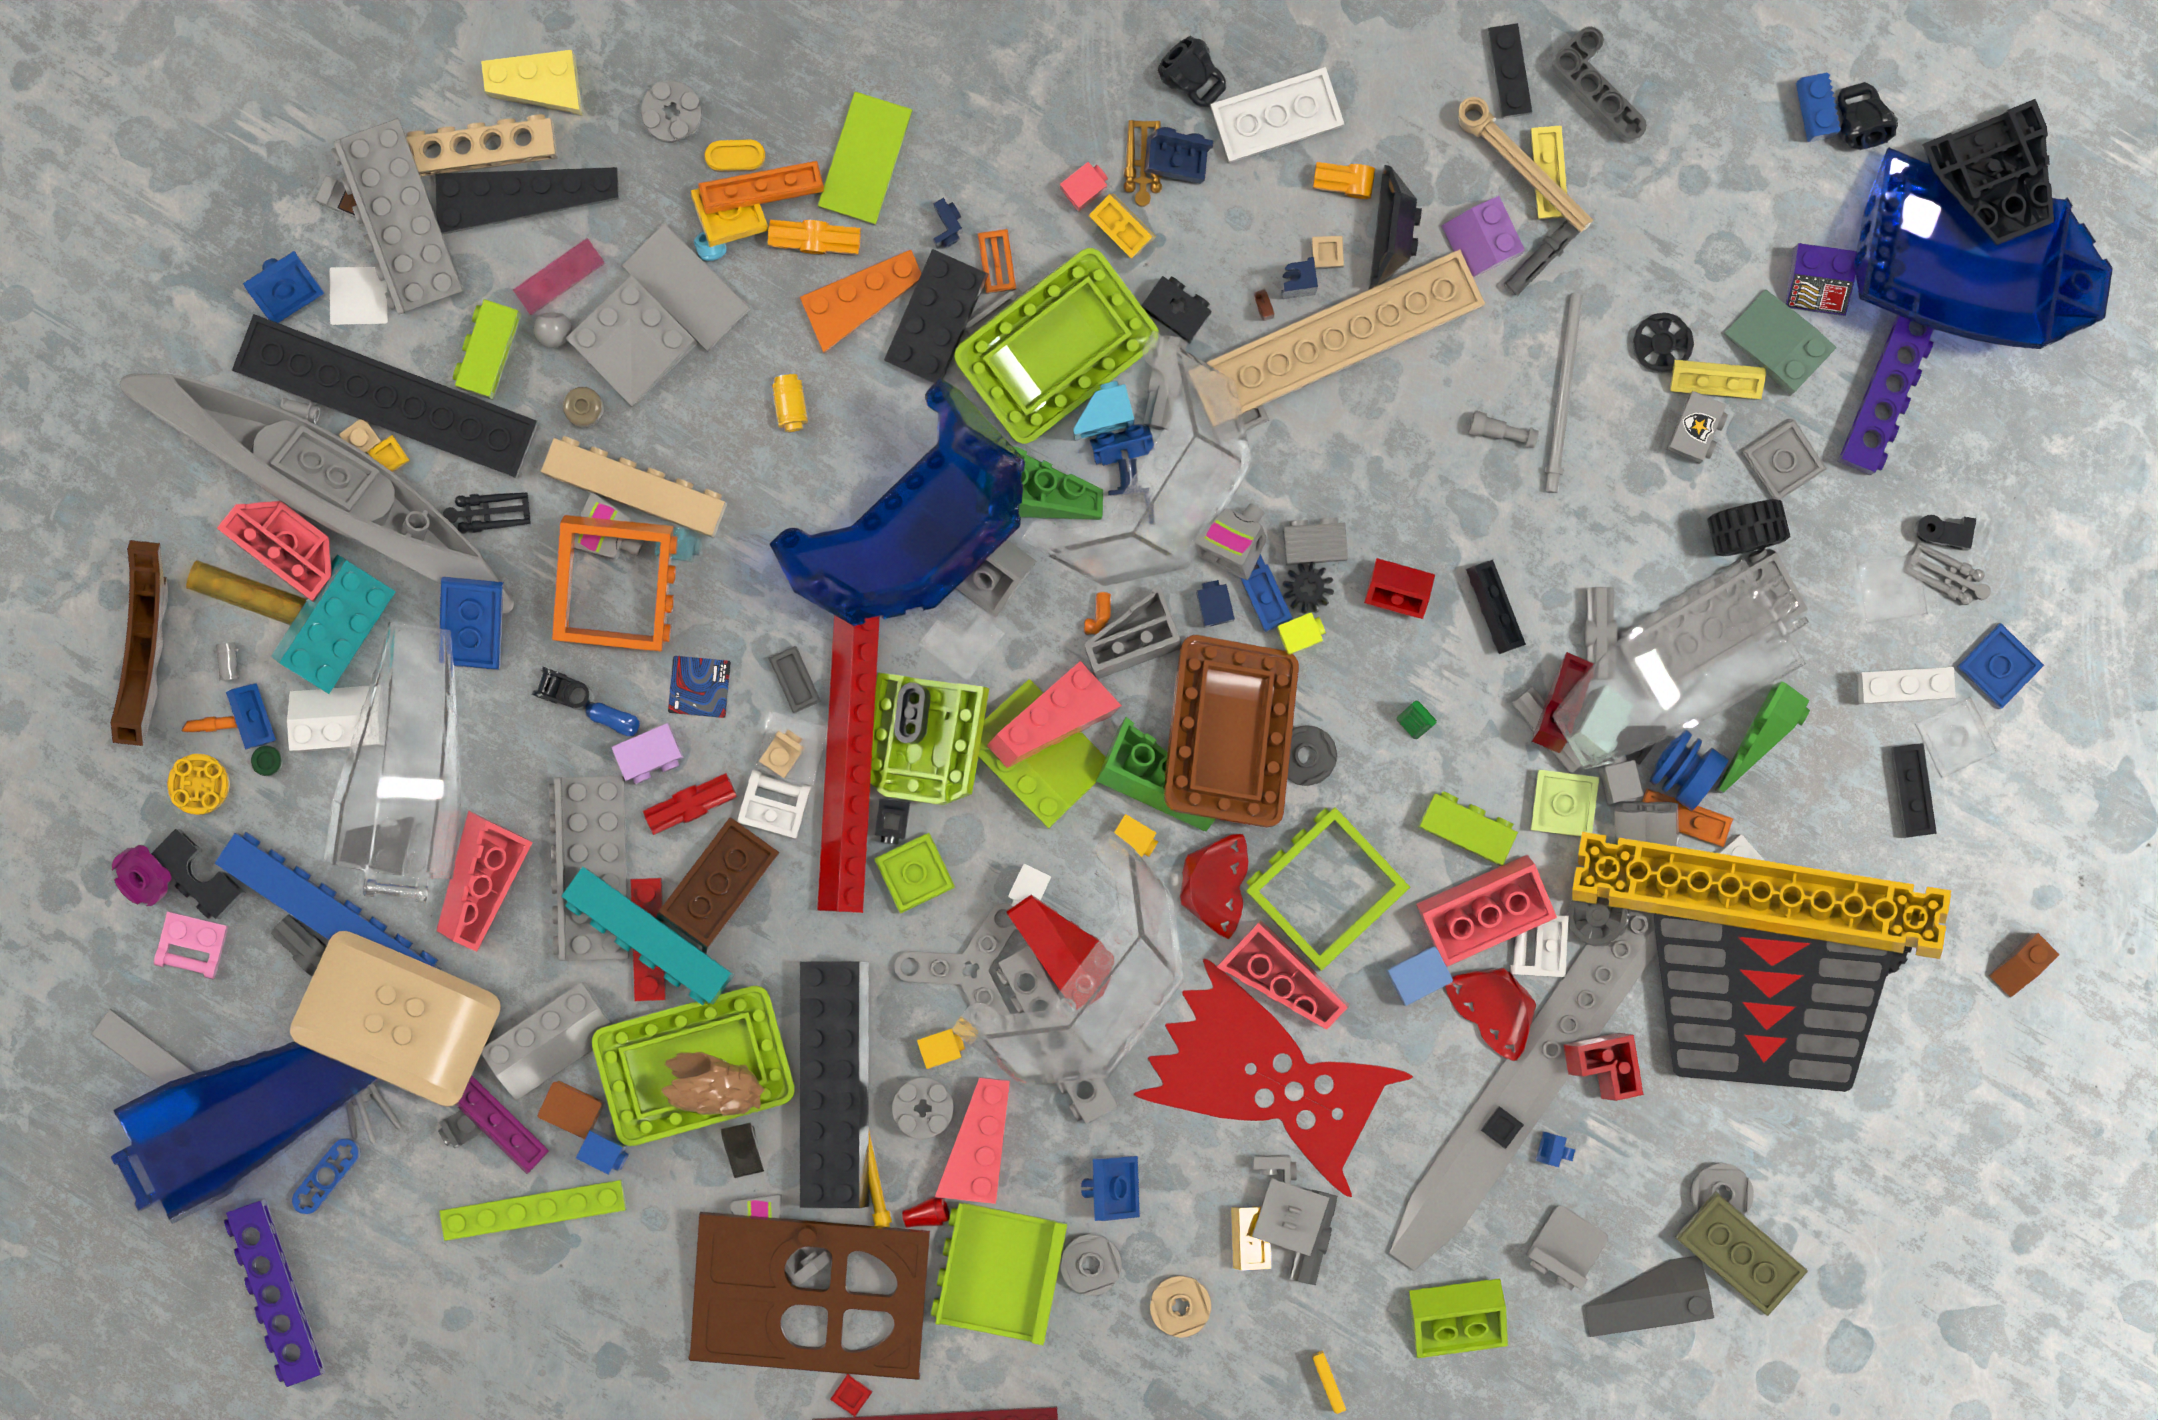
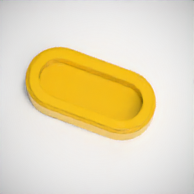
[705,139,766,172]

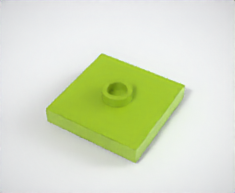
[874,833,956,914]

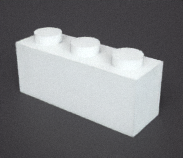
[1857,667,1956,705]

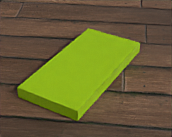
[818,91,913,225]

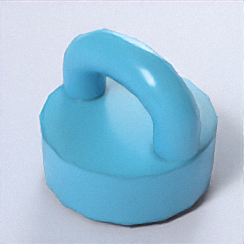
[694,232,727,261]

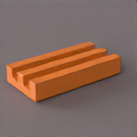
[978,229,1016,294]

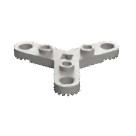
[895,903,1016,1040]

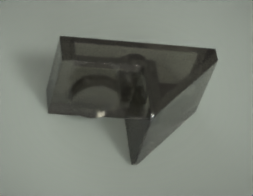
[721,1122,764,1178]

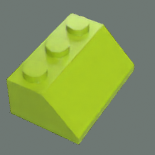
[1409,1278,1508,1358]

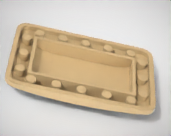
[290,931,501,1107]

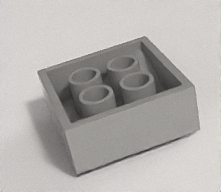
[566,275,697,407]

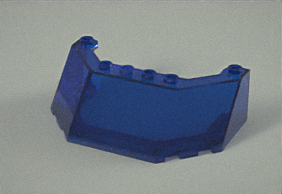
[770,378,1025,626]

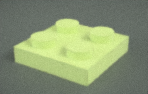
[1530,770,1599,837]

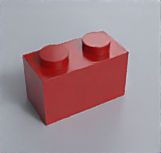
[1364,558,1435,619]

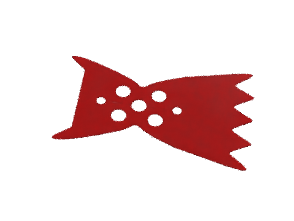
[1134,959,1413,1197]

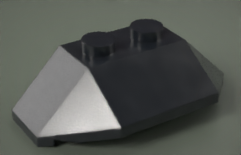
[1369,165,1422,289]

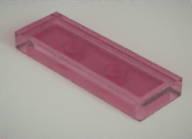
[513,238,605,316]

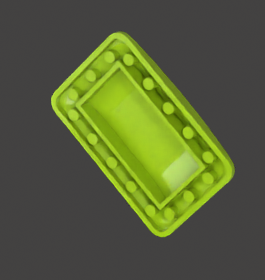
[954,248,1160,444]
[592,986,795,1146]

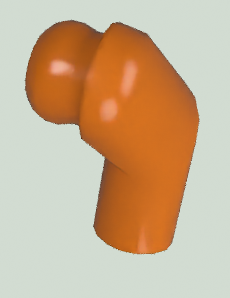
[1084,592,1111,635]

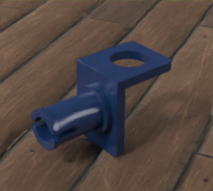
[1108,458,1152,523]

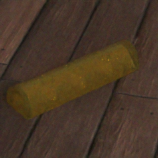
[186,560,308,626]

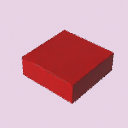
[830,1374,873,1417]

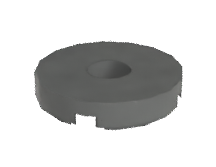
[1287,725,1337,786]

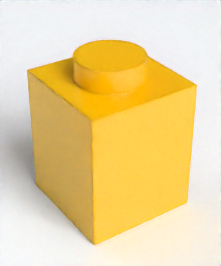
[1109,814,1159,860]
[917,1028,965,1069]

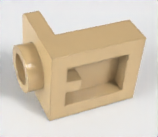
[759,729,805,779]

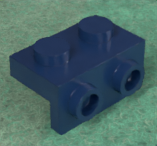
[1144,127,1214,184]

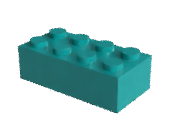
[271,554,396,694]

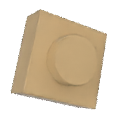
[1312,236,1344,269]
[338,419,382,454]

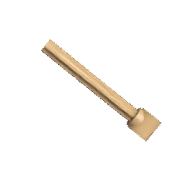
[1458,97,1594,233]

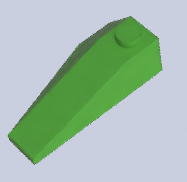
[976,442,1103,520]
[1715,681,1810,793]

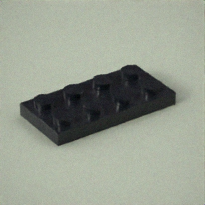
[884,249,989,385]

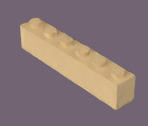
[541,436,727,538]

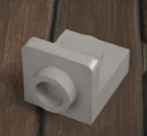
[1253,1155,1297,1185]
[785,1248,832,1287]

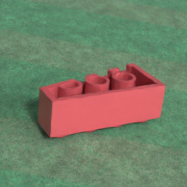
[987,661,1122,768]
[436,810,533,952]
[1217,920,1349,1030]
[935,1077,1010,1204]

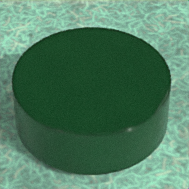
[251,746,283,776]

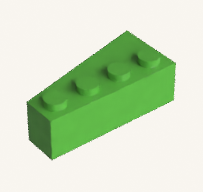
[1096,717,1216,832]

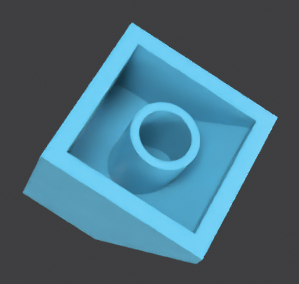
[1073,381,1134,441]

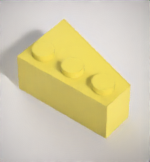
[481,50,583,116]

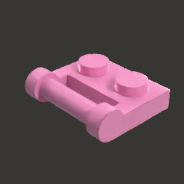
[154,912,228,979]

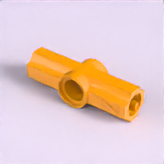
[768,219,861,255]

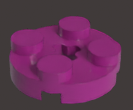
[112,845,171,906]

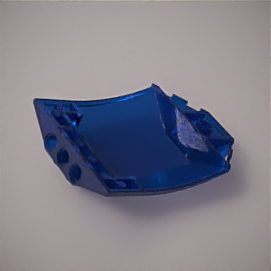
[1854,147,2113,349]

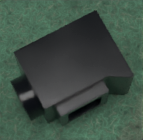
[875,798,911,844]

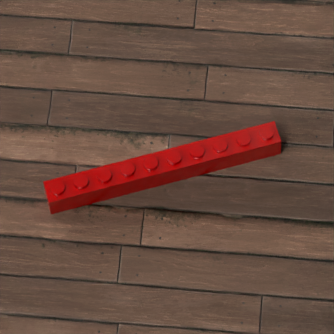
[817,605,880,913]

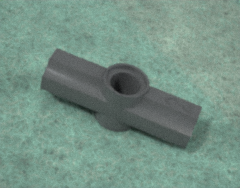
[271,914,327,976]
[1290,1189,1338,1286]

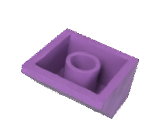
[1442,196,1525,278]

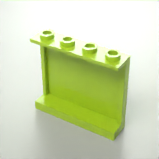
[931,1202,1067,1346]

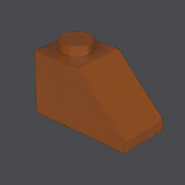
[1989,933,2060,998]

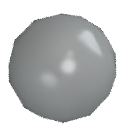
[533,312,572,348]

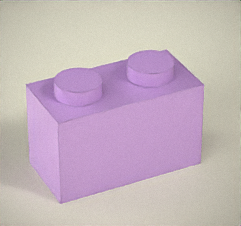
[611,723,684,785]

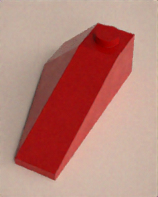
[1006,894,1114,1012]

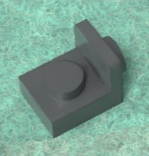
[438,1110,483,1149]

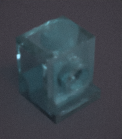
[655,527,702,562]

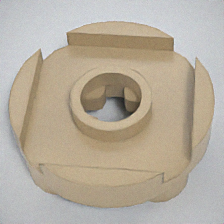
[1150,1275,1211,1338]

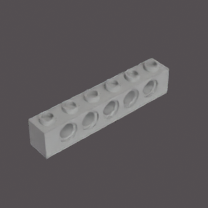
[996,946,1118,1124]

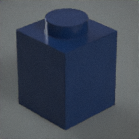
[1196,580,1235,628]

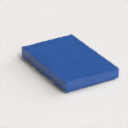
[438,577,504,670]

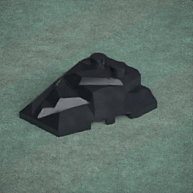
[1922,99,2054,246]

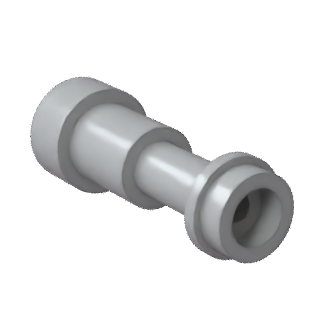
[1469,410,1539,448]

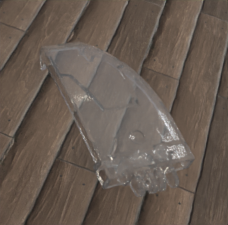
[1552,558,1809,770]

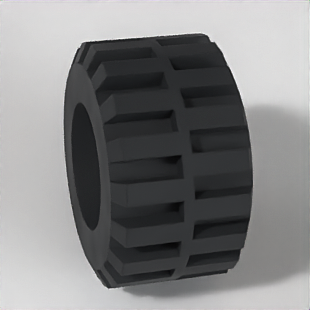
[1707,499,1791,557]

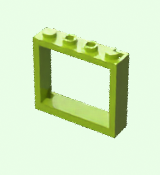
[1245,807,1411,971]

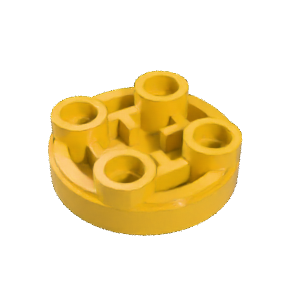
[167,754,230,815]

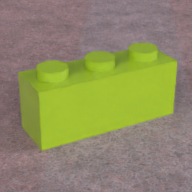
[453,299,522,400]
[1418,791,1518,866]

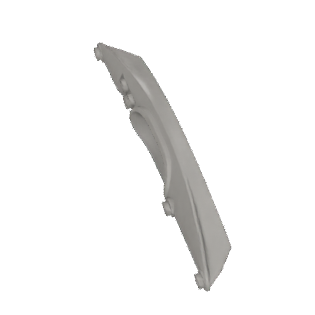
[119,373,514,614]

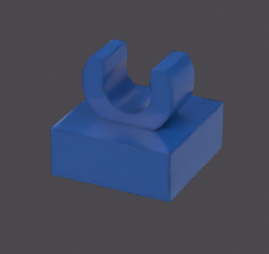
[1536,1131,1575,1167]

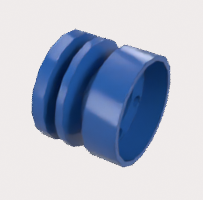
[1649,729,1729,811]

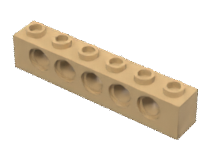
[406,114,558,177]

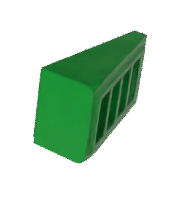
[1397,700,1437,739]

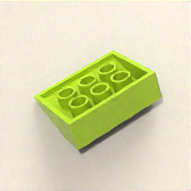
[978,679,1106,829]

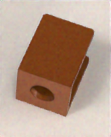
[537,1081,606,1139]

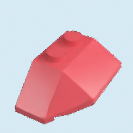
[217,501,331,602]

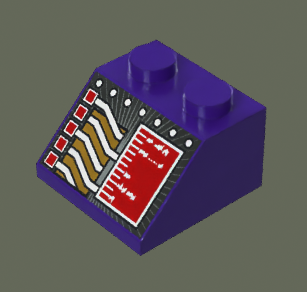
[1786,243,1859,316]

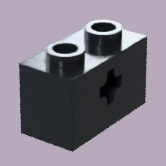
[1141,276,1212,344]

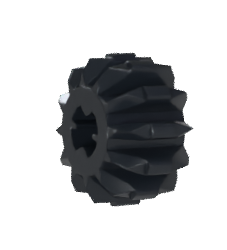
[1282,562,1334,614]

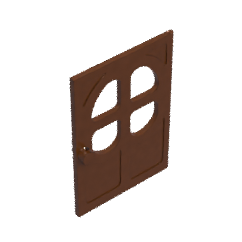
[688,1212,930,1380]

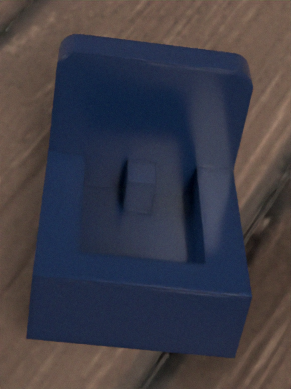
[933,197,963,248]

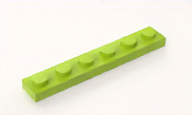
[439,1180,627,1241]

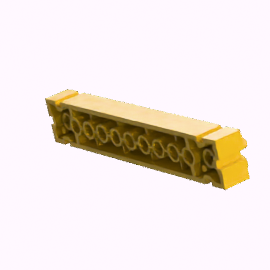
[1572,832,1952,959]

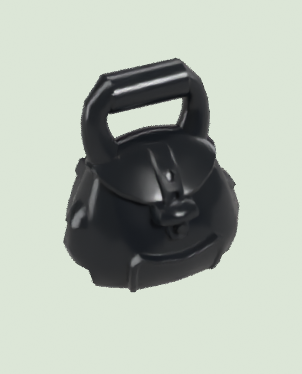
[1158,36,1226,107]
[1837,82,1898,150]

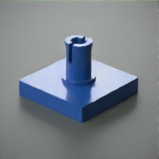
[243,251,324,323]
[1081,1156,1140,1221]

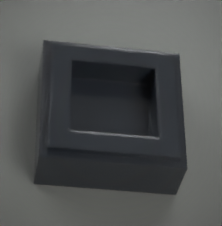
[1481,1106,1524,1149]

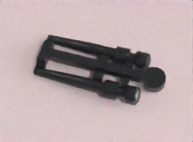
[443,492,531,534]

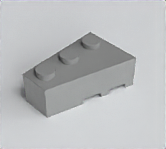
[1084,585,1181,679]

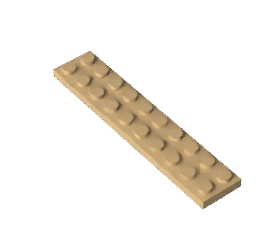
[1184,249,1485,429]

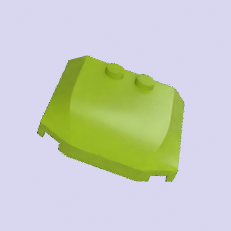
[870,672,990,805]

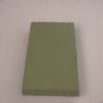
[1675,1191,1808,1316]

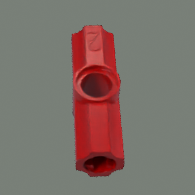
[643,773,737,835]

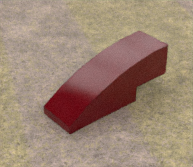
[1531,652,1594,753]

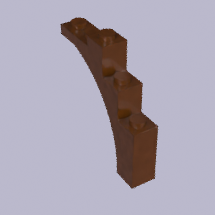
[110,540,169,746]

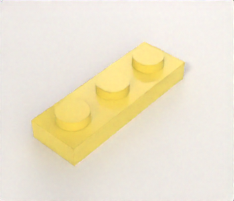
[1530,126,1567,220]
[1670,360,1766,399]

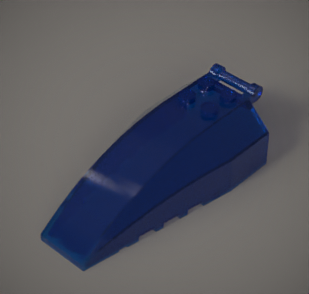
[110,1041,378,1224]

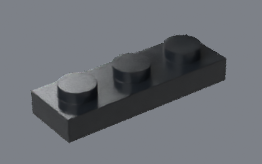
[1487,23,1532,119]
[1466,560,1526,654]
[1892,743,1937,838]

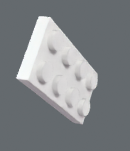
[1210,67,1345,163]

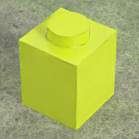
[1277,612,1326,655]

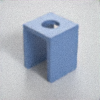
[1385,947,1453,1006]

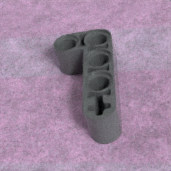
[1552,26,1647,144]

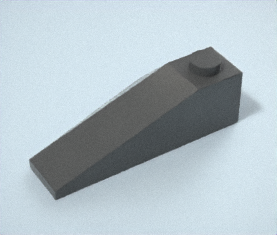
[1584,1256,1714,1337]

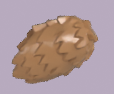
[662,1052,764,1116]

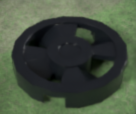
[1632,312,1694,374]

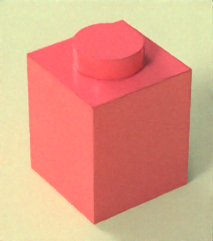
[1060,162,1108,212]

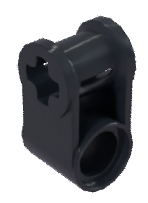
[532,666,594,710]

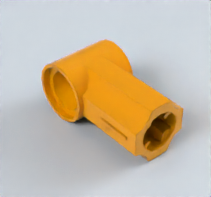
[1313,162,1375,199]

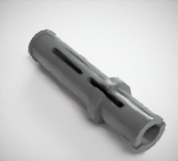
[1504,219,1580,296]

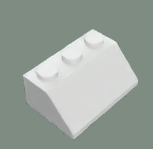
[287,685,386,752]

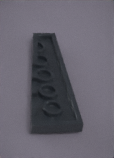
[435,167,619,235]

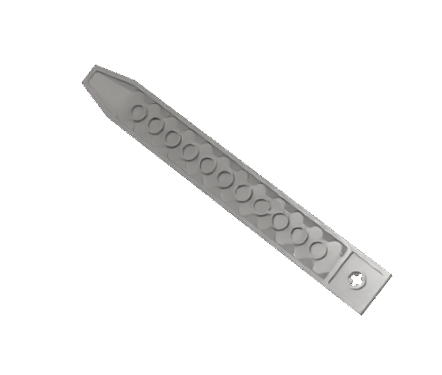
[1389,907,1657,1271]

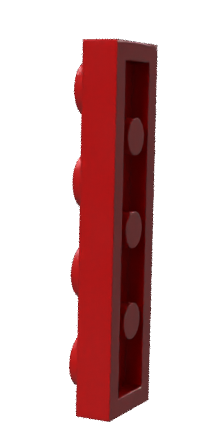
[630,878,666,1001]

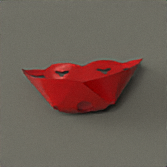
[1180,834,1248,939]
[1445,968,1536,1061]

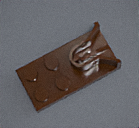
[656,817,779,954]

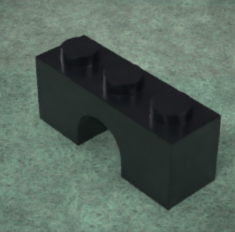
[151,829,246,919]

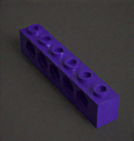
[1837,291,1945,475]
[224,1199,326,1387]

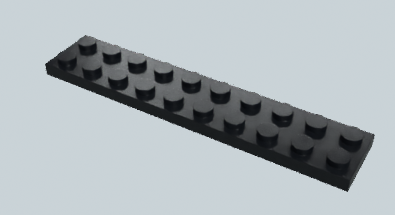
[232,314,538,478]

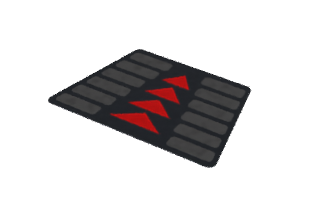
[1653,913,1894,1092]

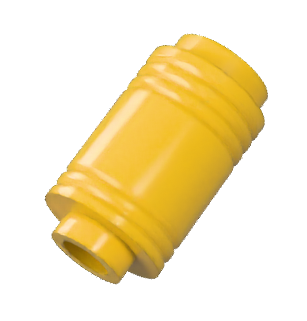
[772,374,808,432]

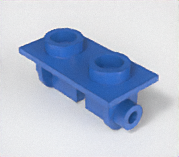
[1090,424,1155,466]

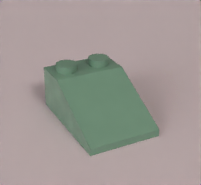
[1724,289,1837,396]

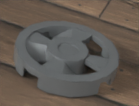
[1568,897,1629,947]

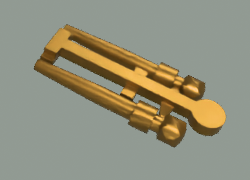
[1124,120,1163,207]

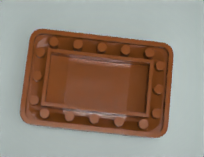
[1164,635,1299,828]

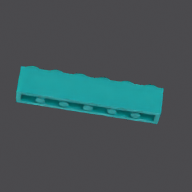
[561,866,734,1005]

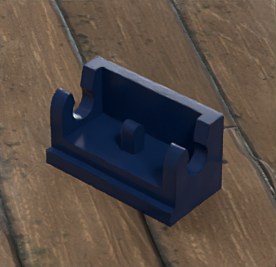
[1281,257,1318,299]

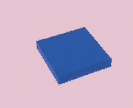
[1957,623,2044,709]

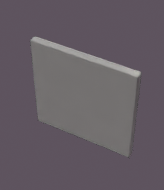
[1252,1178,1329,1256]

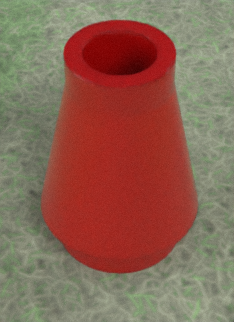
[902,1196,950,1228]

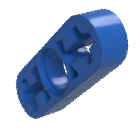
[292,1138,361,1214]

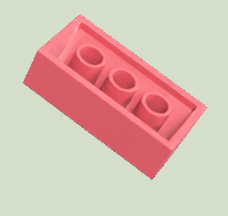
[1416,855,1557,967]

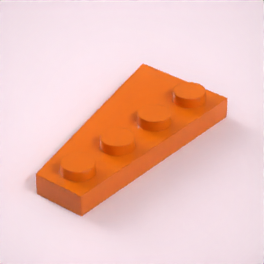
[800,250,921,354]

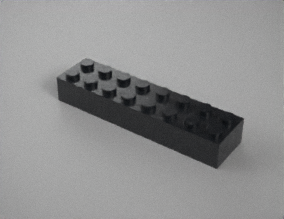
[800,961,869,1208]

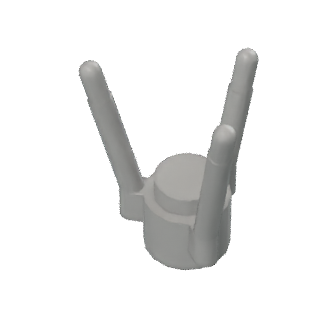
[342,1076,401,1144]

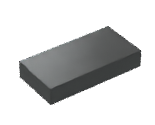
[768,646,821,714]

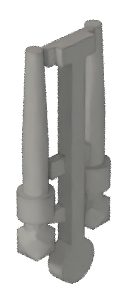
[1905,543,1991,605]

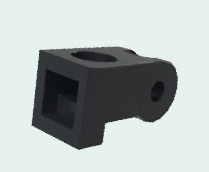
[1915,515,1976,551]

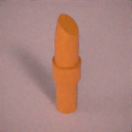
[181,716,238,732]

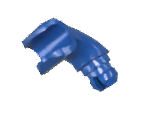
[585,702,640,736]

